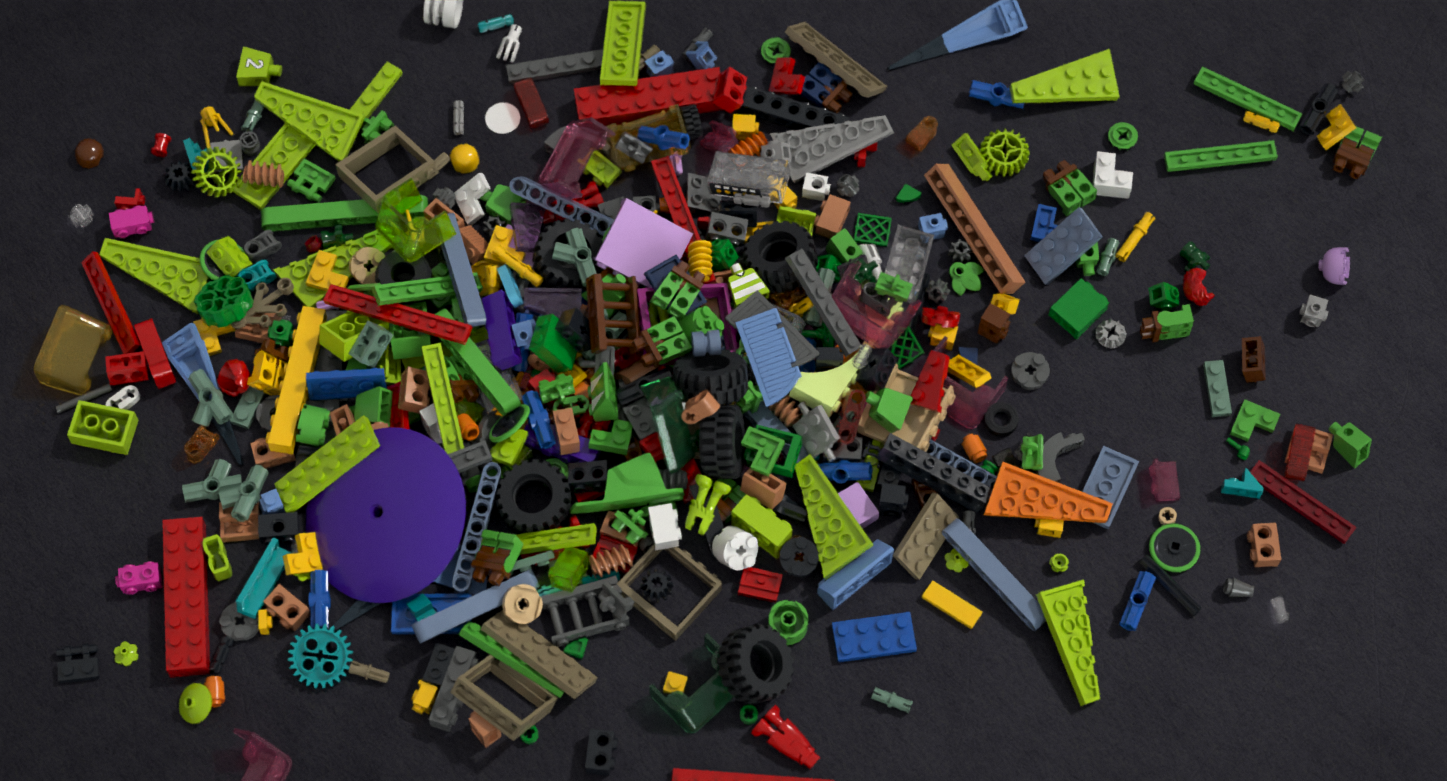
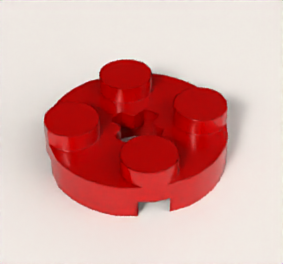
[922,306,960,328]

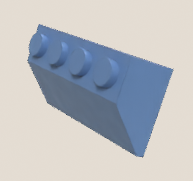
[817,539,894,610]

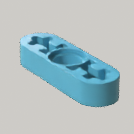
[497,264,524,308]

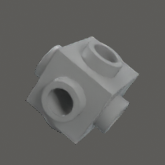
[761,140,792,168]
[1299,295,1329,327]

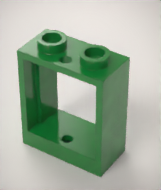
[744,425,803,478]

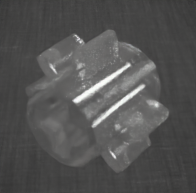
[69,204,94,227]

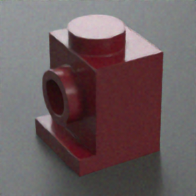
[614,347,640,372]

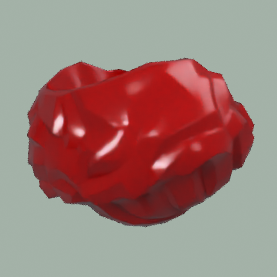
[1183,268,1215,306]
[217,359,251,396]

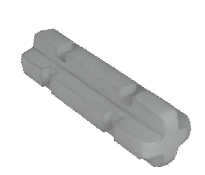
[453,100,464,135]
[734,193,771,208]

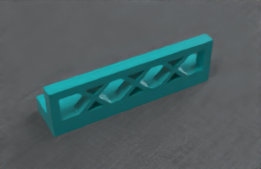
[236,538,291,619]

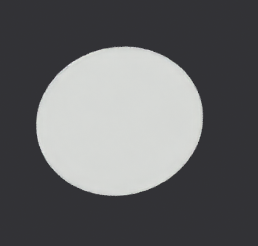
[485,103,520,134]

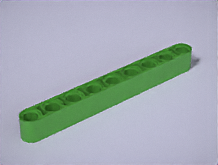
[261,195,428,231]

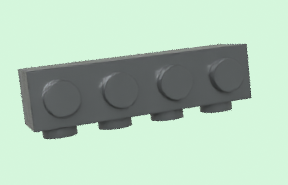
[429,646,478,732]

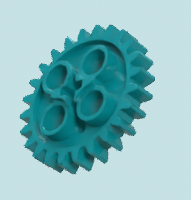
[288,623,353,688]

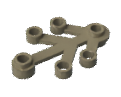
[231,278,294,329]

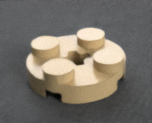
[349,247,385,284]
[502,584,543,624]

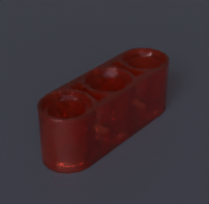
[513,77,549,129]
[835,389,866,444]
[1285,423,1316,482]

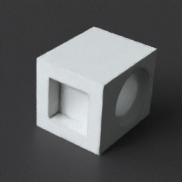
[802,172,831,201]

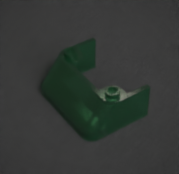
[640,376,698,474]
[649,633,735,733]

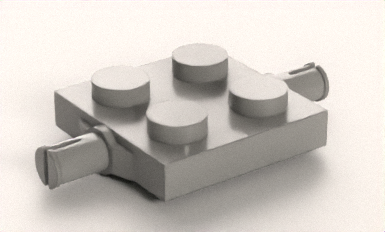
[792,401,840,462]

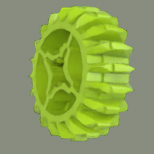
[980,128,1030,177]
[191,147,242,197]

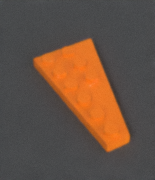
[984,462,1113,523]

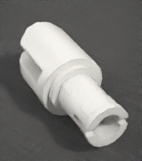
[496,24,522,63]
[858,244,882,283]

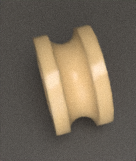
[1158,507,1177,525]

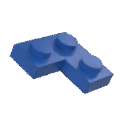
[1031,204,1058,242]

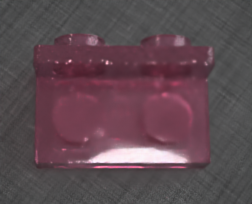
[700,120,738,155]
[1149,459,1180,501]

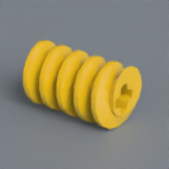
[688,240,713,283]

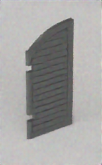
[725,290,820,368]

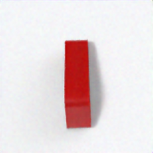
[134,318,177,389]

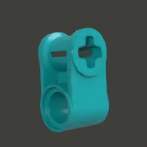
[238,259,276,292]

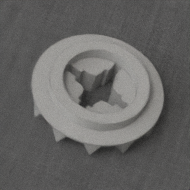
[1096,319,1126,348]

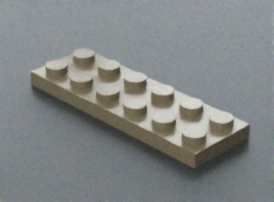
[785,22,887,98]
[481,610,598,699]

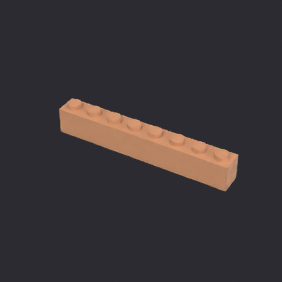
[924,164,1025,294]

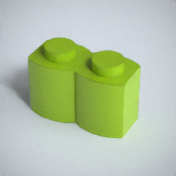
[203,534,232,581]

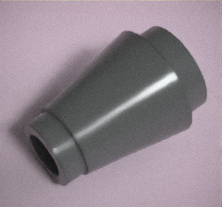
[1223,577,1254,597]

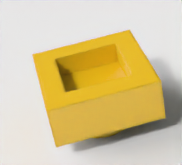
[258,609,273,635]
[663,671,688,697]

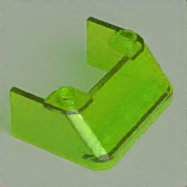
[375,178,456,262]

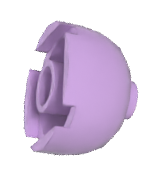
[1319,247,1350,285]

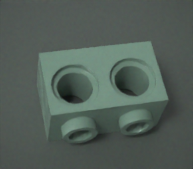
[348,321,394,368]

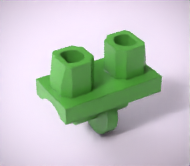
[361,111,394,144]
[874,272,913,303]
[538,373,575,404]
[736,381,763,414]
[1021,434,1043,471]
[611,509,649,544]

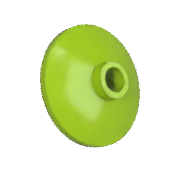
[179,683,212,724]

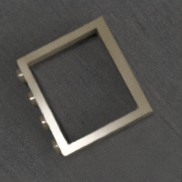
[336,126,438,213]
[617,545,722,641]
[450,655,558,741]

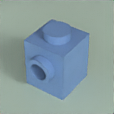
[644,50,674,77]
[918,213,948,242]
[512,319,536,349]

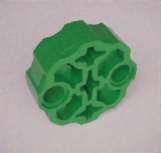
[194,275,254,328]

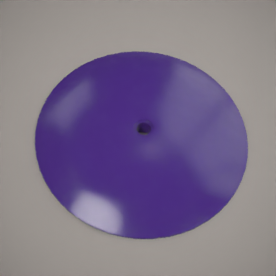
[306,427,466,603]

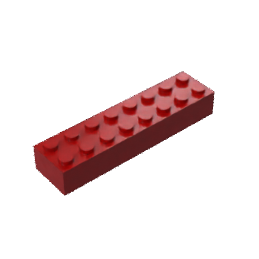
[574,67,724,129]
[163,517,210,678]

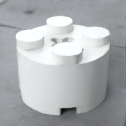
[712,526,758,570]

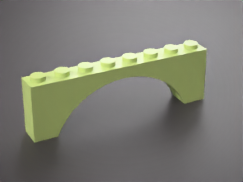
[789,280,904,418]

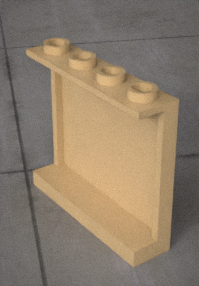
[856,364,955,452]

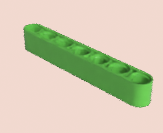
[435,308,521,416]

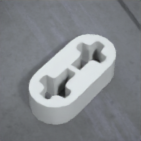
[106,385,140,410]

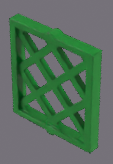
[854,213,892,247]
[883,325,925,370]

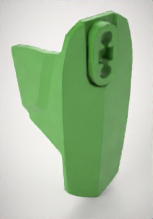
[569,453,684,514]

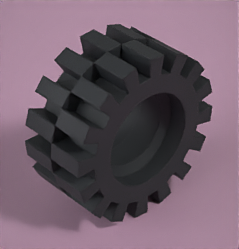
[680,104,703,139]

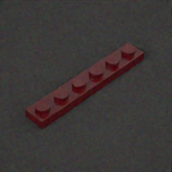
[1250,460,1357,544]

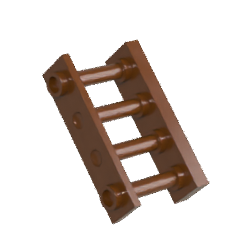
[586,274,641,355]

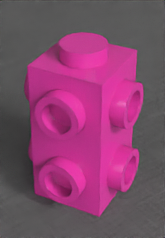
[109,206,154,238]
[115,562,163,595]

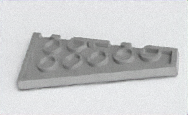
[771,115,894,183]

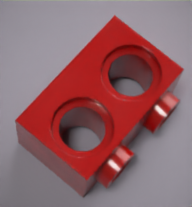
[713,67,747,113]
[105,351,149,386]

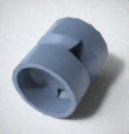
[691,329,721,357]

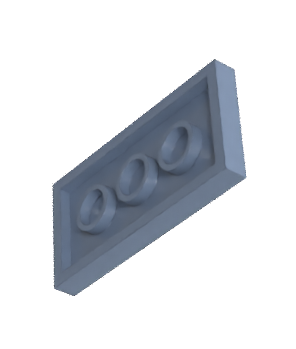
[1024,207,1103,285]
[1082,446,1139,529]

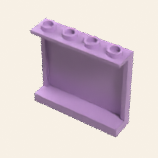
[592,198,693,288]

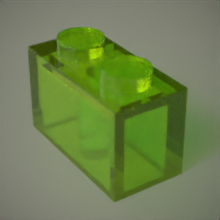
[548,547,590,592]

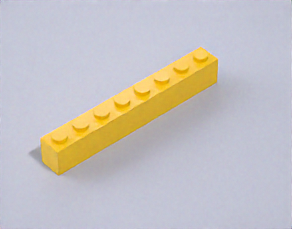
[266,306,327,454]

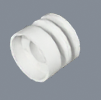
[424,0,463,29]

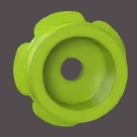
[1049,554,1069,572]

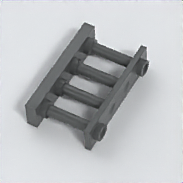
[448,440,493,486]
[540,576,629,647]

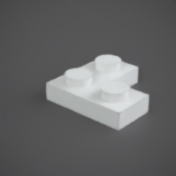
[454,173,491,225]

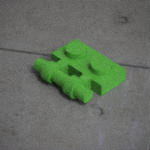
[287,159,336,203]

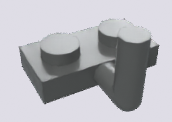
[577,346,615,377]

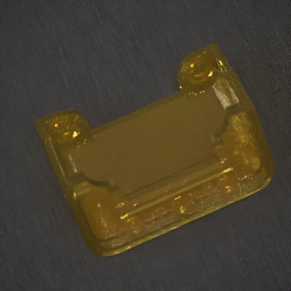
[607,104,691,172]
[34,305,112,396]

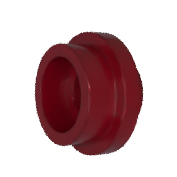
[305,235,322,252]

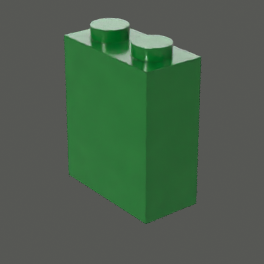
[1049,278,1109,340]
[529,314,577,373]

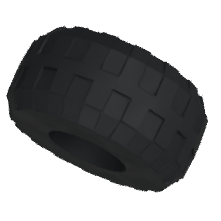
[375,250,433,305]

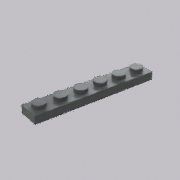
[506,49,604,84]
[785,249,862,357]

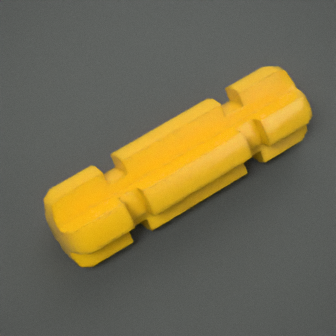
[1243,111,1280,133]

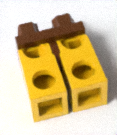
[247,339,290,396]

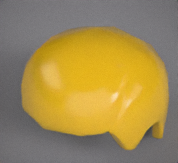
[450,144,479,173]

